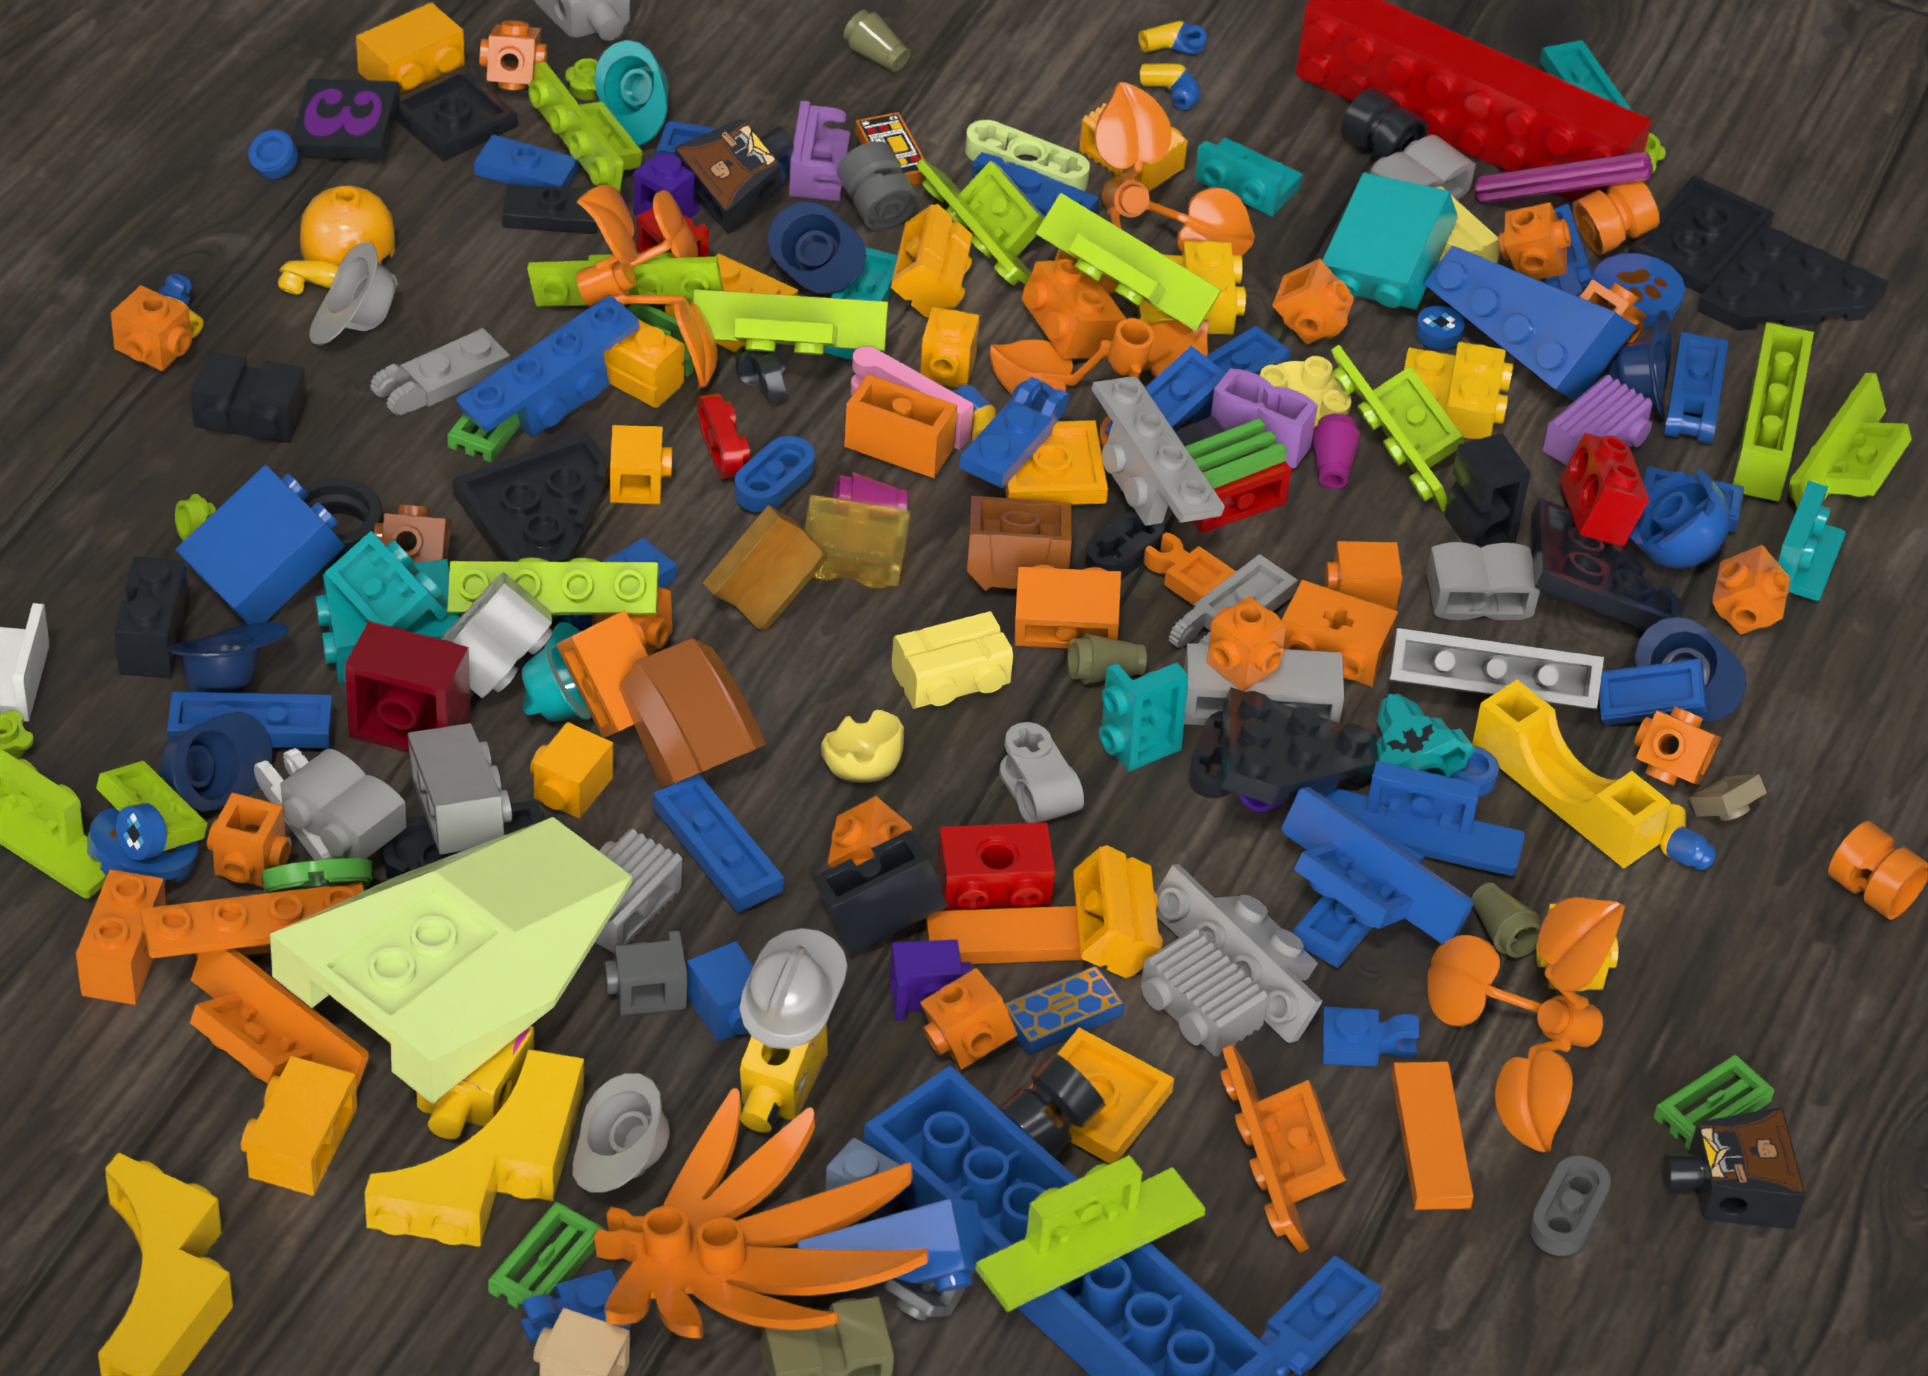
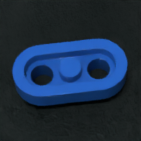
[734,436,815,512]

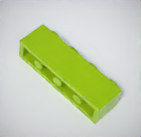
[1732,322,1814,502]

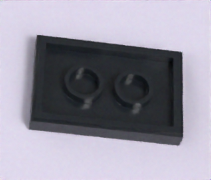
[1628,176,1775,294]

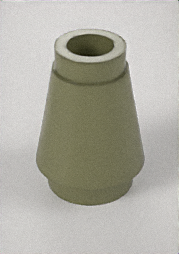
[843,10,911,72]
[1067,633,1147,685]
[1471,883,1541,958]

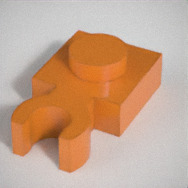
[1144,532,1236,605]

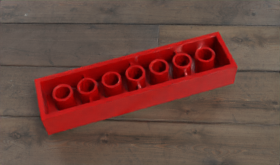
[1295,0,1652,202]

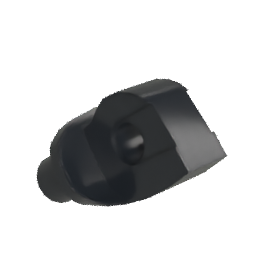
[735,345,788,402]

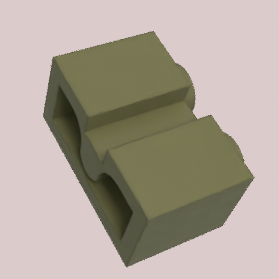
[760,1297,894,1376]

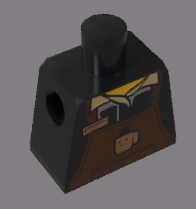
[675,120,794,234]
[1662,1108,1805,1229]

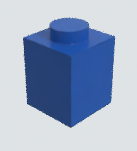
[687,941,754,1042]

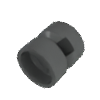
[837,141,919,231]

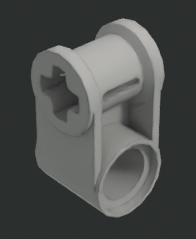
[999,722,1084,823]

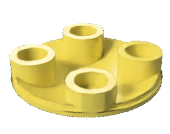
[1260,356,1351,427]

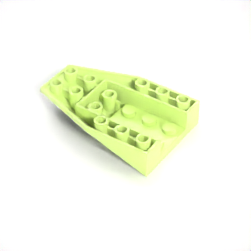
[270,817,632,1104]

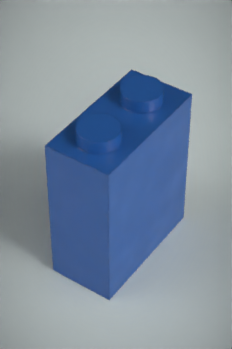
[175,465,345,624]

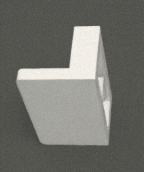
[0,603,50,722]

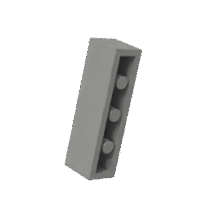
[1387,628,1604,710]

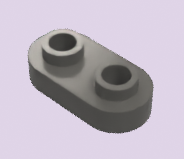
[1530,1156,1611,1256]

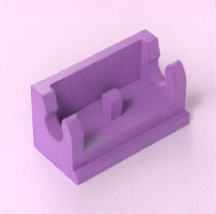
[789,101,850,201]

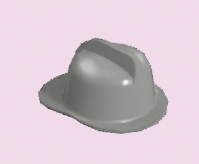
[309,242,397,345]
[740,928,847,1049]
[573,1073,670,1192]

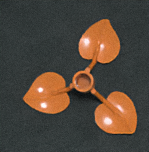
[1054,82,1255,294]
[576,185,718,389]
[989,318,1208,448]
[1427,897,1625,1153]

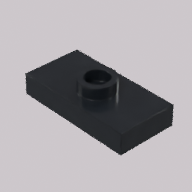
[502,184,598,234]

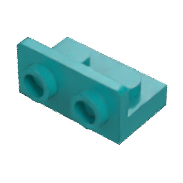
[1194,138,1303,217]
[1778,481,1845,600]
[325,531,448,630]
[1099,663,1189,772]

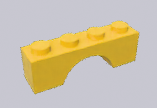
[1472,679,1671,869]

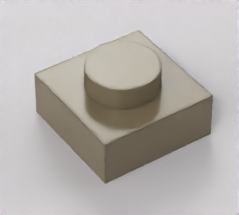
[1689,774,1767,821]

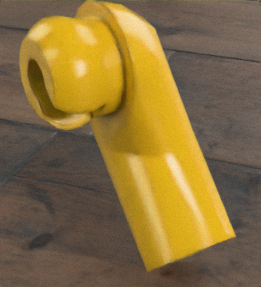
[278,260,339,295]

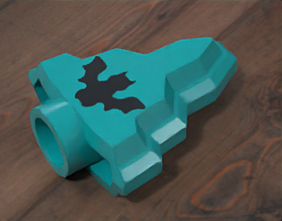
[1372,693,1474,778]

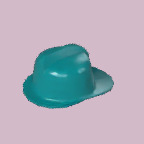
[594,40,669,146]
[522,622,591,722]

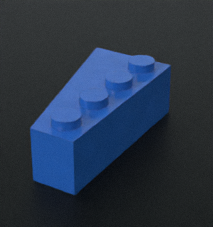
[1423,245,1637,401]

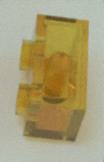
[804,494,911,588]

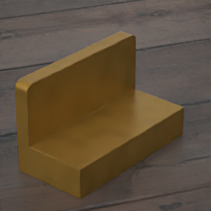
[702,505,828,631]

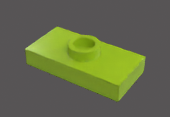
[96,761,208,852]

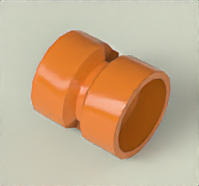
[1572,181,1660,256]
[1828,821,1928,920]

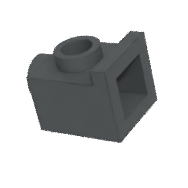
[604,931,687,1016]

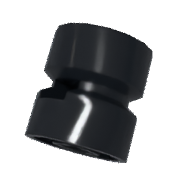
[1341,87,1428,160]
[998,1053,1106,1157]

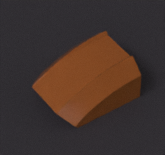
[967,496,1072,591]
[620,638,766,788]

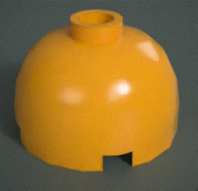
[300,186,395,266]

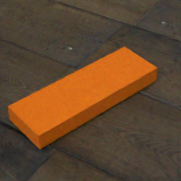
[925,906,1083,964]
[1391,1062,1473,1210]

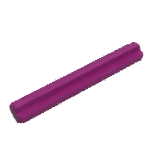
[1475,152,1653,204]

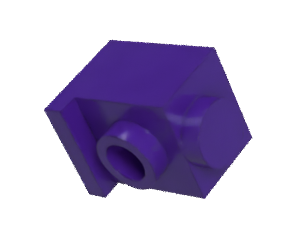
[633,153,700,219]
[889,939,972,1021]

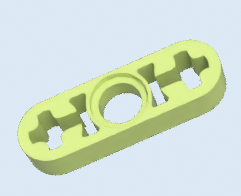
[965,120,1090,191]

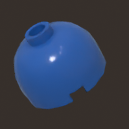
[1629,470,1731,570]

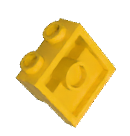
[1137,241,1246,335]
[1404,342,1513,439]

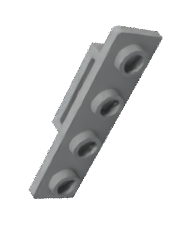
[1091,376,1225,526]
[1156,864,1323,1043]

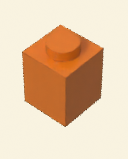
[1324,541,1402,611]

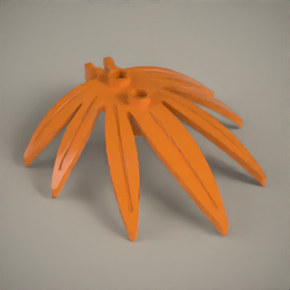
[594,1088,928,1338]

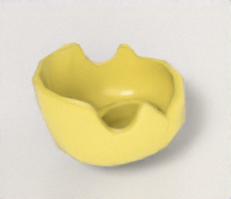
[821,710,904,783]

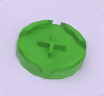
[261,858,373,893]

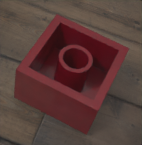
[345,621,471,753]

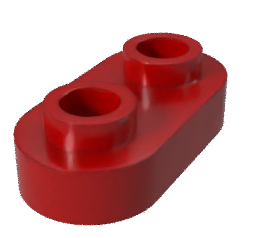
[697,393,750,479]

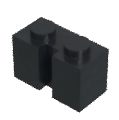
[191,351,307,443]
[1444,433,1531,547]
[114,556,190,679]
[812,830,948,954]

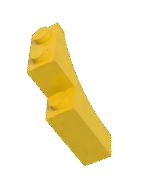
[365,1049,584,1247]
[98,1153,233,1376]

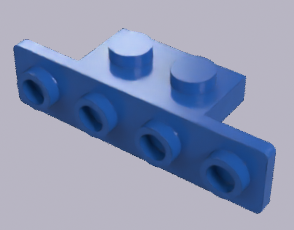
[457,296,639,438]
[1319,761,1525,876]
[1282,787,1474,944]

